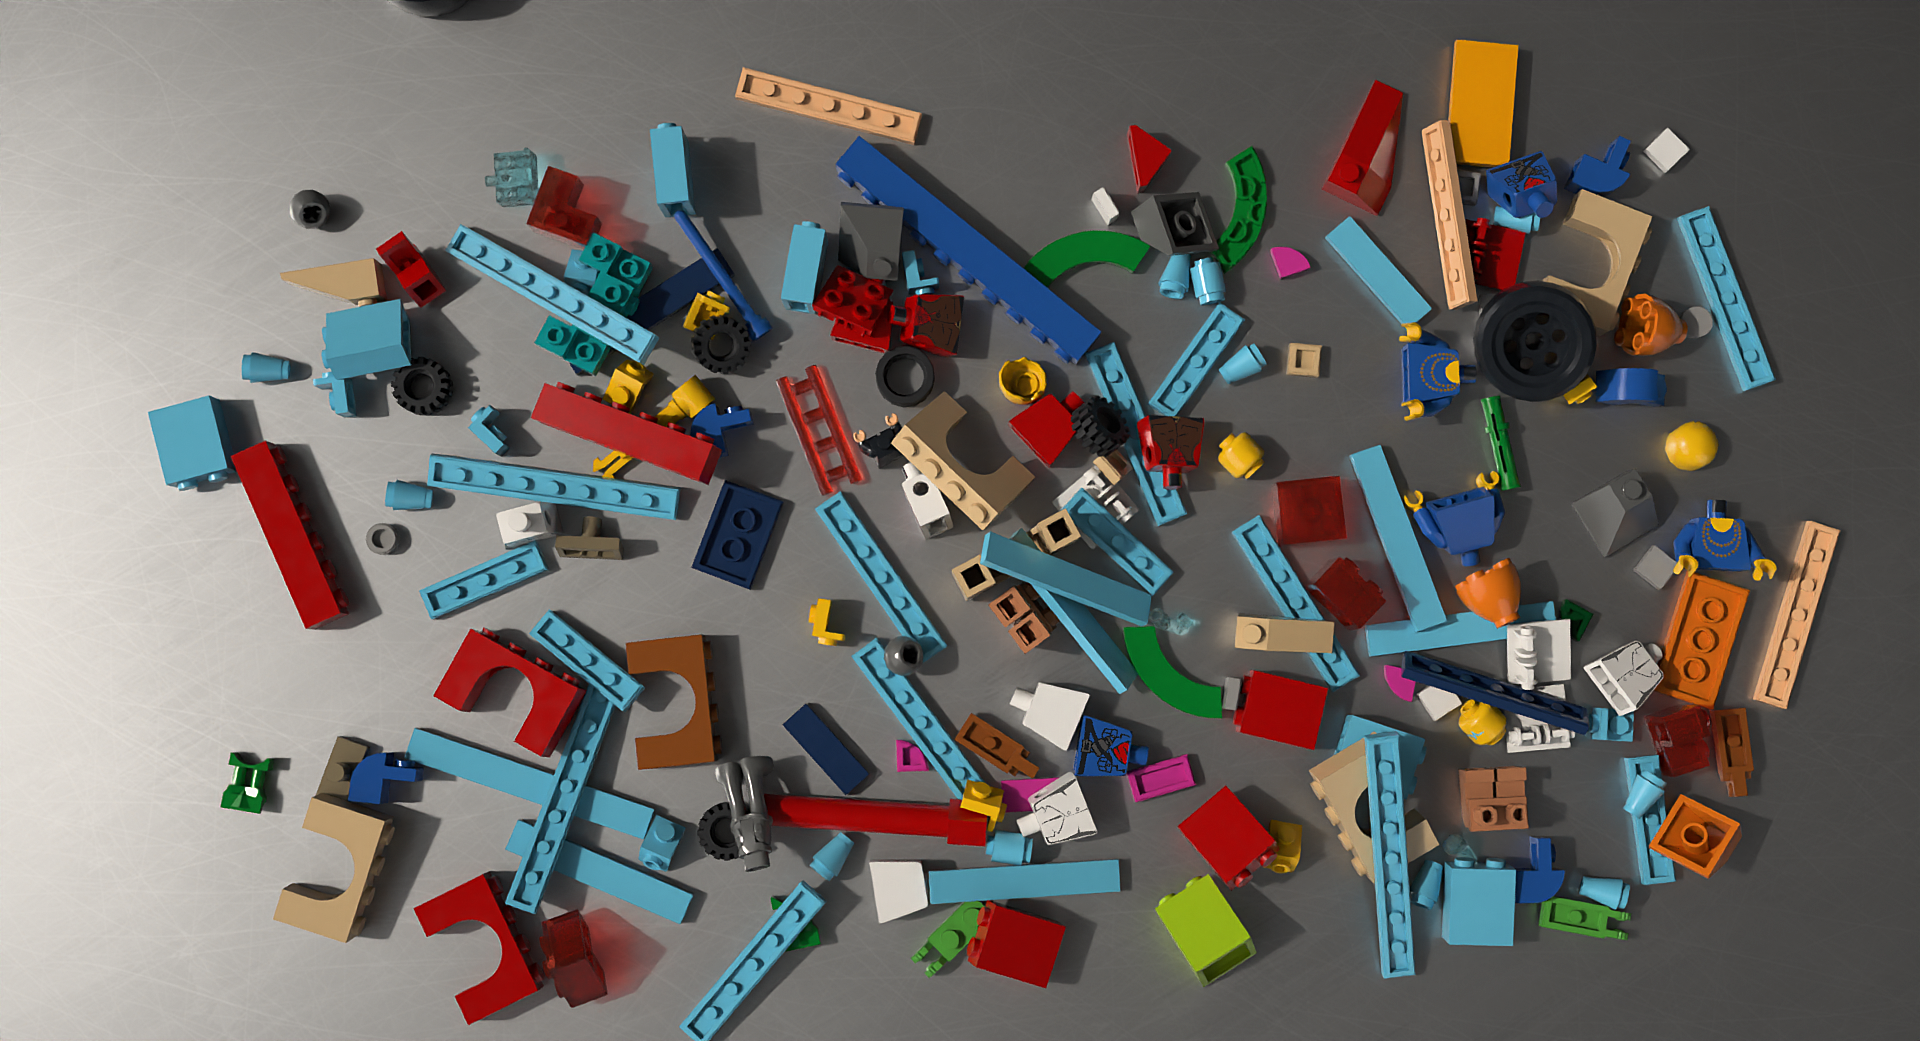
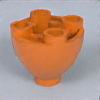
[1614,294,1688,356]
[1455,558,1521,629]

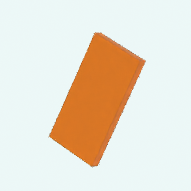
[1653,571,1750,710]

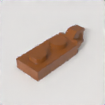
[1710,708,1754,797]
[954,713,1040,779]

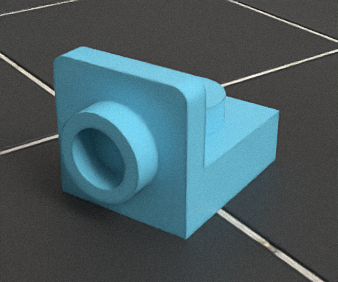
[902,250,940,295]
[313,371,357,418]
[468,405,510,457]
[1588,708,1634,742]

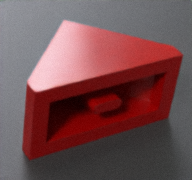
[1127,125,1172,194]

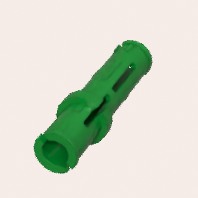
[1481,395,1521,491]

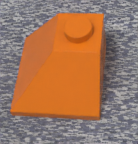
[1649,794,1742,879]

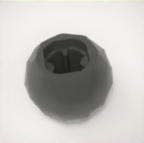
[289,189,330,229]
[884,636,924,676]

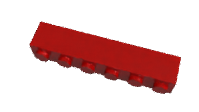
[531,382,722,485]
[231,440,349,630]

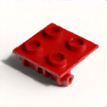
[1465,218,1526,290]
[812,265,894,337]

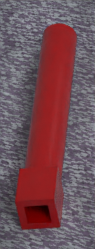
[764,793,987,847]

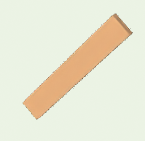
[735,67,922,145]
[1421,120,1478,310]
[1753,521,1840,709]

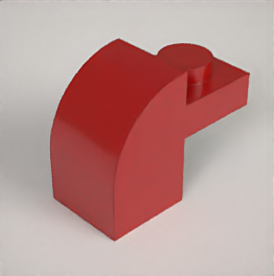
[376,231,446,308]

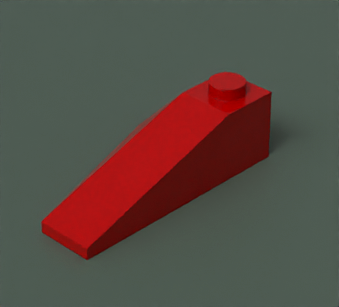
[1322,80,1403,216]

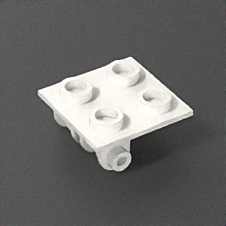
[1052,465,1140,550]
[1507,619,1571,690]
[1503,684,1575,753]

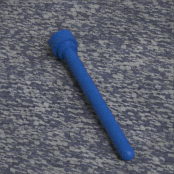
[674,210,773,342]

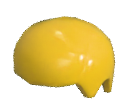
[999,357,1047,405]
[1665,421,1719,471]

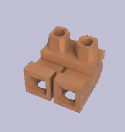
[988,582,1060,654]
[1458,766,1529,832]

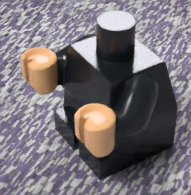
[853,413,904,469]

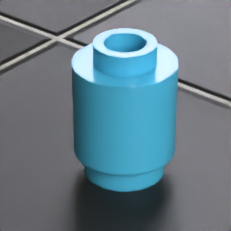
[1190,257,1226,306]
[986,830,1033,865]

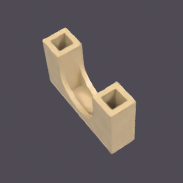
[1541,189,1652,336]
[891,391,1035,530]
[952,508,1081,601]
[1309,731,1439,883]
[273,793,395,943]

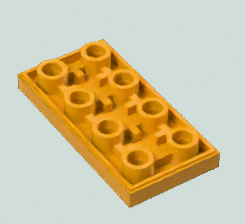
[1448,39,1518,168]

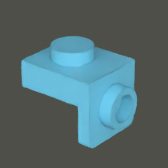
[564,249,600,296]
[638,815,686,872]

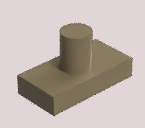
[555,516,624,560]
[315,736,370,802]

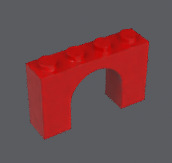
[433,627,587,758]
[413,871,545,1025]

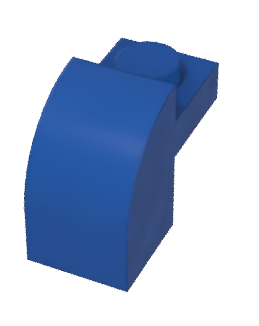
[1564,136,1631,197]
[1596,368,1667,407]
[690,403,754,458]
[348,752,424,804]
[1514,836,1565,903]

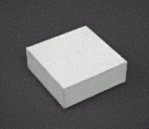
[1643,128,1690,173]
[1092,187,1120,225]
[1416,686,1462,721]

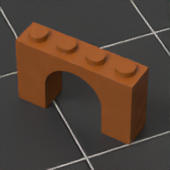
[626,634,722,770]

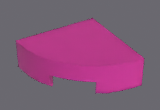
[1270,247,1311,279]
[1384,665,1415,702]
[896,740,929,772]

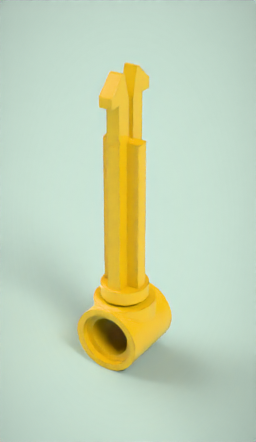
[593,375,715,479]

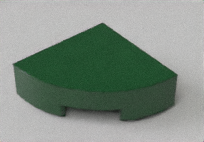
[1559,599,1594,642]

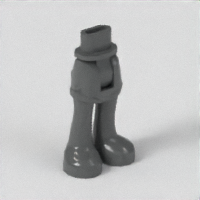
[715,756,774,872]

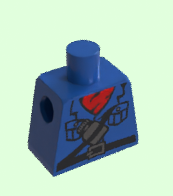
[1486,151,1557,218]
[1073,715,1149,776]

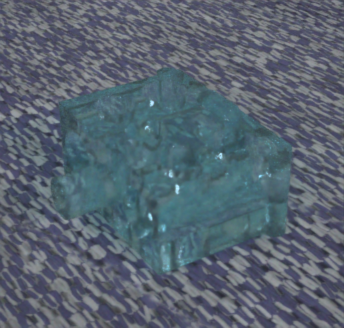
[485,147,539,207]

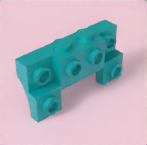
[534,232,653,377]

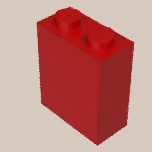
[1232,670,1328,750]
[1177,785,1280,891]
[967,900,1066,988]

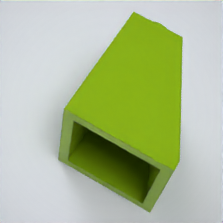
[1155,874,1257,987]

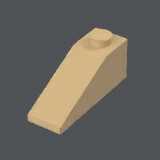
[280,258,387,307]
[1235,613,1335,653]

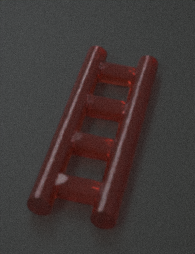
[776,365,862,496]

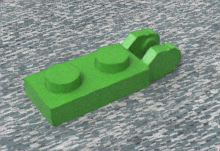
[1538,896,1632,940]
[911,901,985,978]

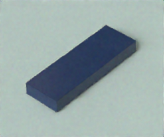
[782,703,870,795]

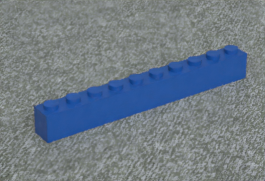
[835,136,1101,365]

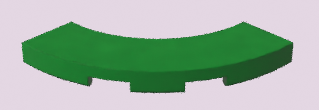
[1210,146,1267,274]
[1023,230,1150,288]
[1123,626,1222,719]

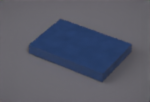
[691,480,784,590]

